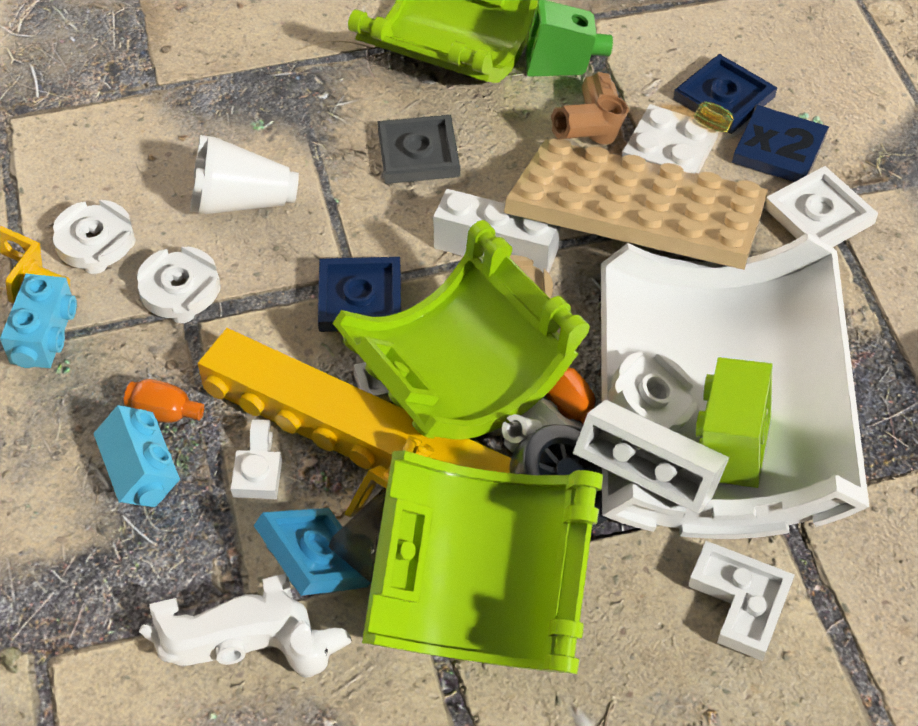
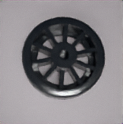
[509,424,609,532]

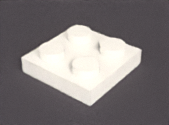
[622,104,720,174]
[764,166,878,247]

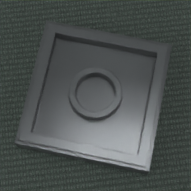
[377,115,460,184]

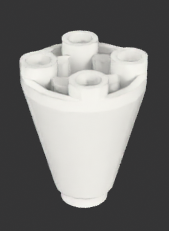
[190,135,299,214]

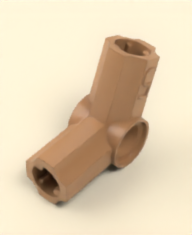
[551,72,629,145]

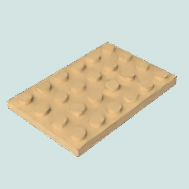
[504,138,768,270]

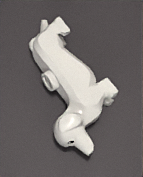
[139,573,352,678]

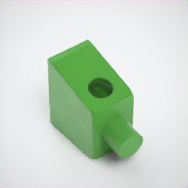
[525,0,613,76]

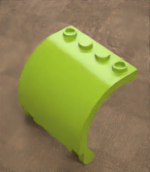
[348,0,538,83]
[332,220,590,440]
[362,450,603,674]

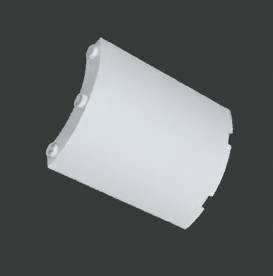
[601,233,869,539]

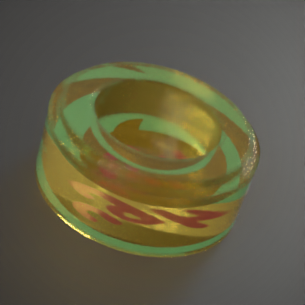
[694,101,734,132]

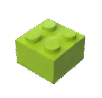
[696,357,773,488]

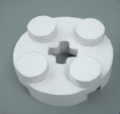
[52,200,135,274]
[137,247,221,323]
[608,352,697,432]

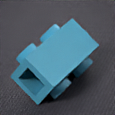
[0,273,77,369]
[93,405,180,507]

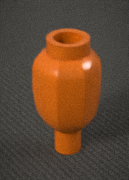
[545,367,595,424]
[124,379,205,423]

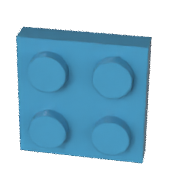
[254,508,373,596]

